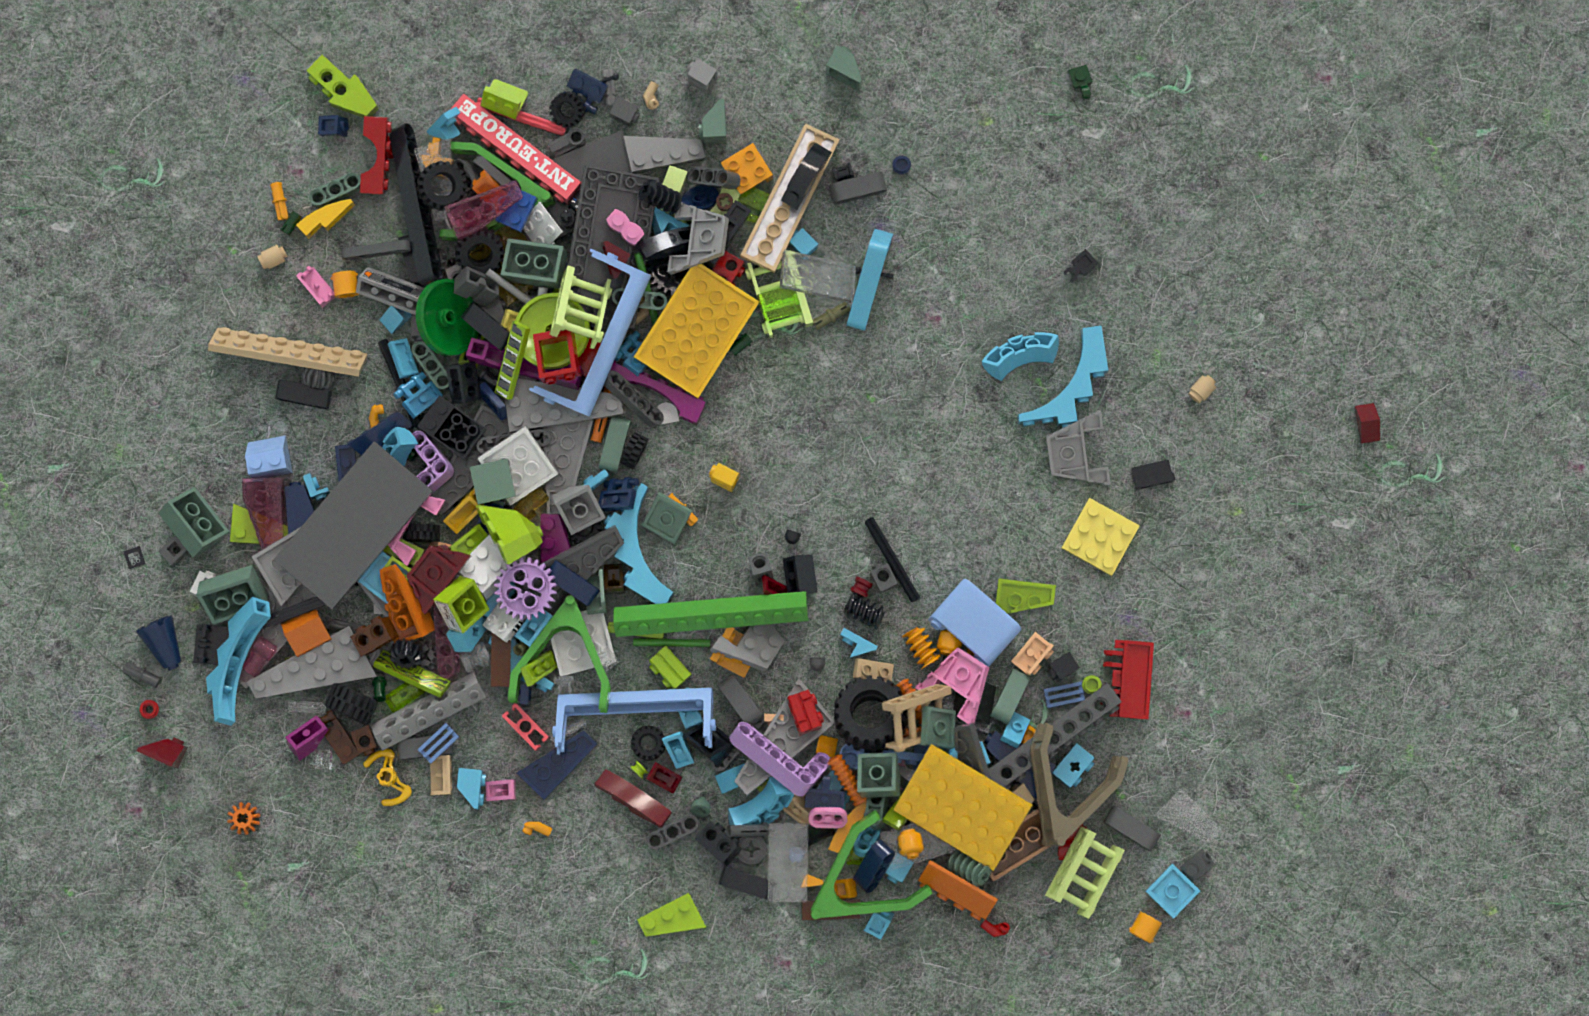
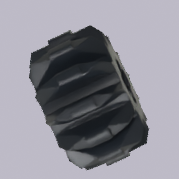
[390,638,423,670]

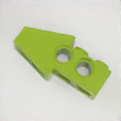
[306,55,379,118]

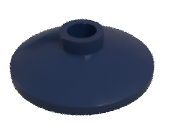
[681,186,719,210]

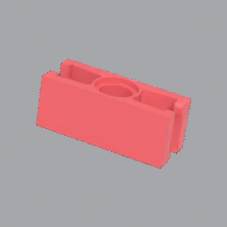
[502,703,550,751]

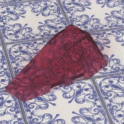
[444,180,523,240]
[242,477,284,550]

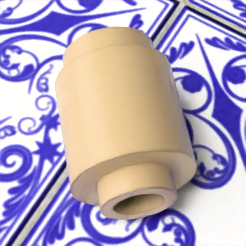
[257,245,287,270]
[1188,375,1216,404]

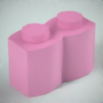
[606,209,644,246]

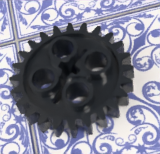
[645,251,689,298]

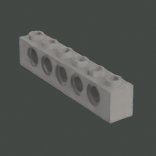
[370,672,486,751]

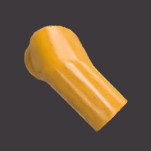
[369,404,384,428]
[522,822,552,837]

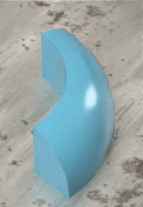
[982,332,1059,381]
[382,427,418,467]
[728,777,794,838]

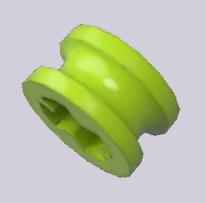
[631,761,649,779]

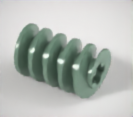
[948,850,992,887]

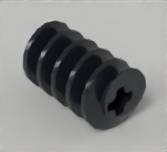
[638,179,682,215]
[843,592,886,630]

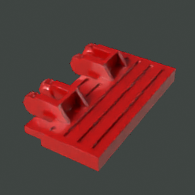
[1100,640,1154,720]

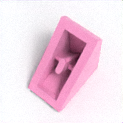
[486,779,516,801]

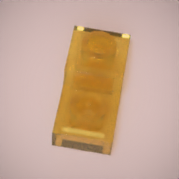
[514,487,549,520]

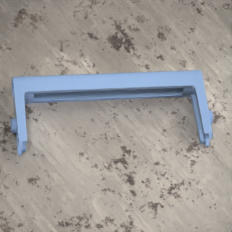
[529,249,651,417]
[552,688,716,755]

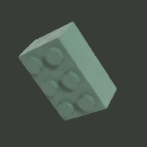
[500,239,567,289]
[158,487,229,558]
[196,565,268,625]

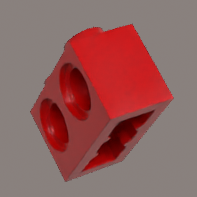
[712,251,746,286]

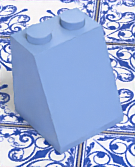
[245,435,293,480]

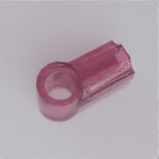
[242,636,278,677]

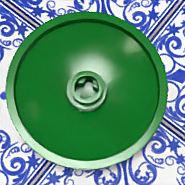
[416,279,478,356]

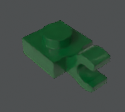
[1068,64,1092,100]

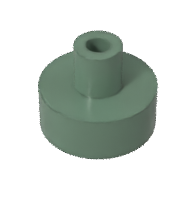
[690,797,711,817]

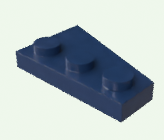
[347,411,412,456]

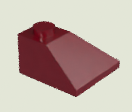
[136,737,188,768]

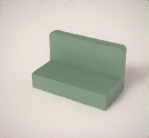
[587,569,607,615]

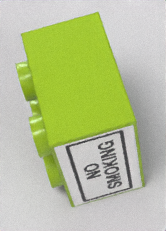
[433,576,490,633]

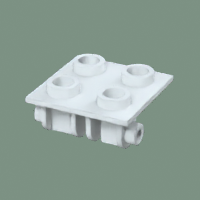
[523,202,563,245]
[482,597,527,643]

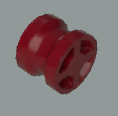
[850,576,873,599]

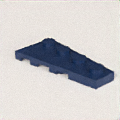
[516,730,598,800]

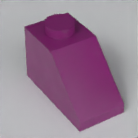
[285,715,328,761]

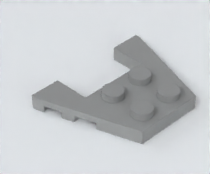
[667,202,729,274]
[1046,411,1111,485]
[710,594,785,671]

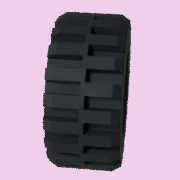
[834,675,908,753]

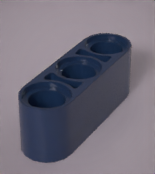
[549,560,600,606]
[853,839,895,893]

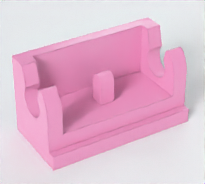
[296,266,335,308]

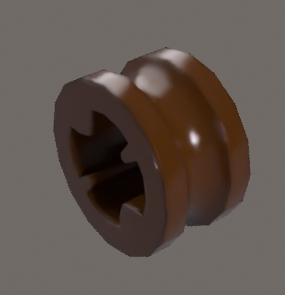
[716,193,733,212]

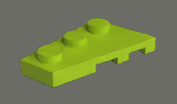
[230,504,288,545]
[995,578,1056,614]
[637,893,706,937]

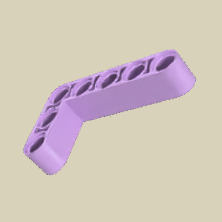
[412,431,454,493]
[730,722,831,796]

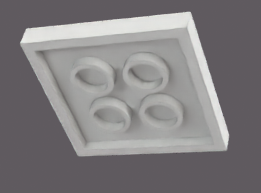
[478,426,558,506]
[551,610,616,677]

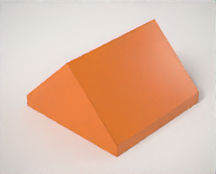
[281,609,332,657]

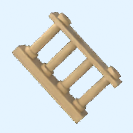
[882,684,952,752]

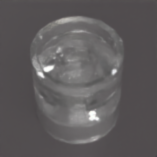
[459,641,491,674]

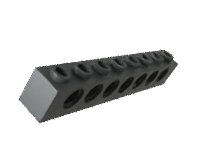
[988,683,1122,790]

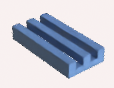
[1043,682,1085,708]
[417,723,459,764]

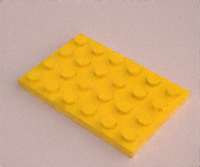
[633,264,759,398]
[893,744,1032,871]

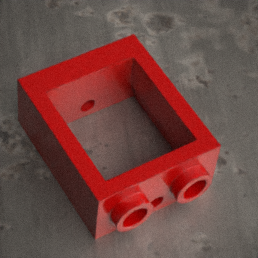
[533,329,581,385]

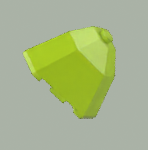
[475,505,543,564]

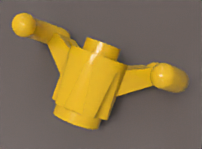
[363,748,412,806]

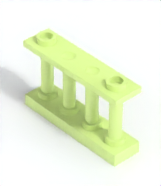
[745,250,813,338]
[550,265,613,349]
[1045,827,1125,919]

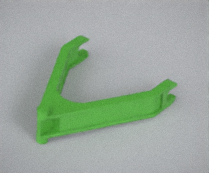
[439,142,556,242]
[508,595,611,713]
[811,810,933,919]

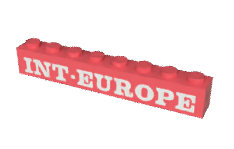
[450,94,581,204]

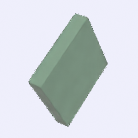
[470,459,516,505]
[641,492,693,544]
[920,706,956,749]

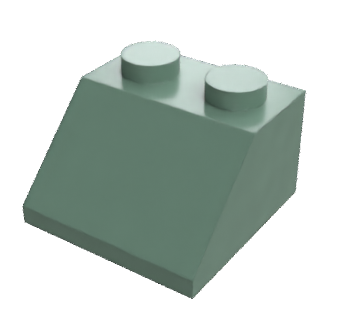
[826,46,862,91]
[699,98,727,145]
[857,753,901,798]

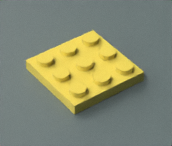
[1061,498,1140,576]

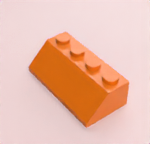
[917,860,998,921]

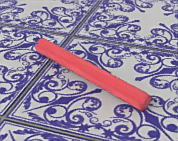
[476,97,567,136]

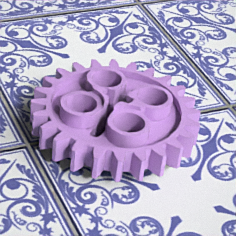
[494,557,558,621]

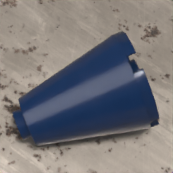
[136,615,181,671]

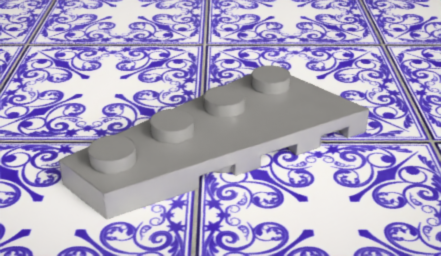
[623,136,705,173]

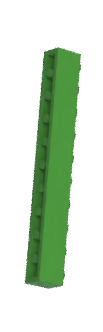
[613,591,808,637]

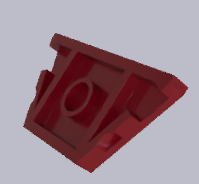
[406,545,472,614]

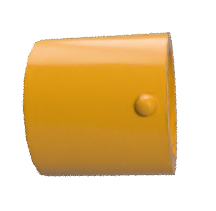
[331,271,359,298]
[1129,911,1162,944]

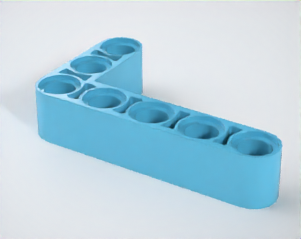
[846,229,893,331]

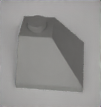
[552,485,606,535]

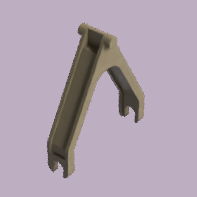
[1030,723,1128,846]

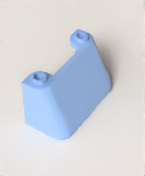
[928,579,1021,667]

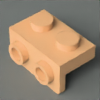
[1011,632,1054,676]

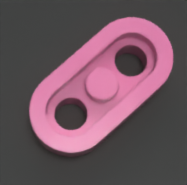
[809,807,847,828]

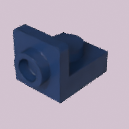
[318,115,349,137]

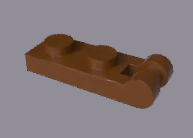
[319,709,360,765]

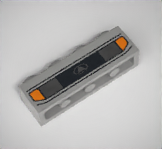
[356,267,424,315]

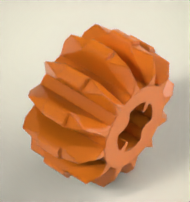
[227,802,261,835]

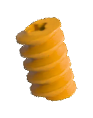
[902,627,940,670]

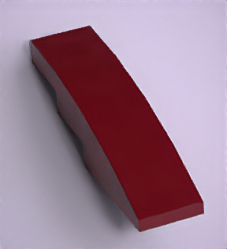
[594,769,672,828]

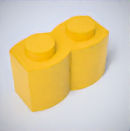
[709,463,740,492]

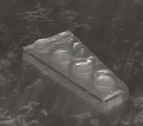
[414,138,454,222]

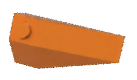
[380,564,436,643]

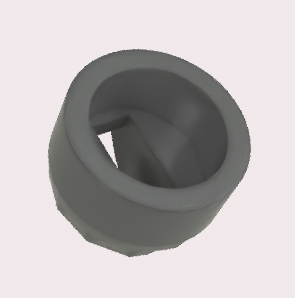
[810,657,825,671]

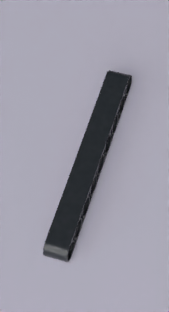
[389,123,443,287]

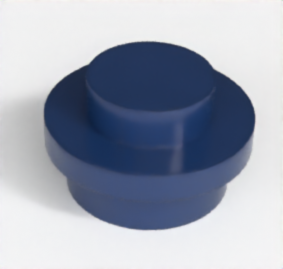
[892,155,911,175]

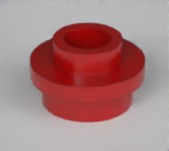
[139,700,159,719]

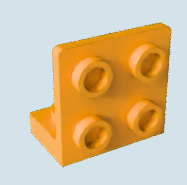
[721,143,773,194]
[710,627,751,678]

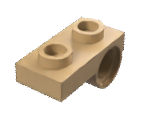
[853,658,894,682]

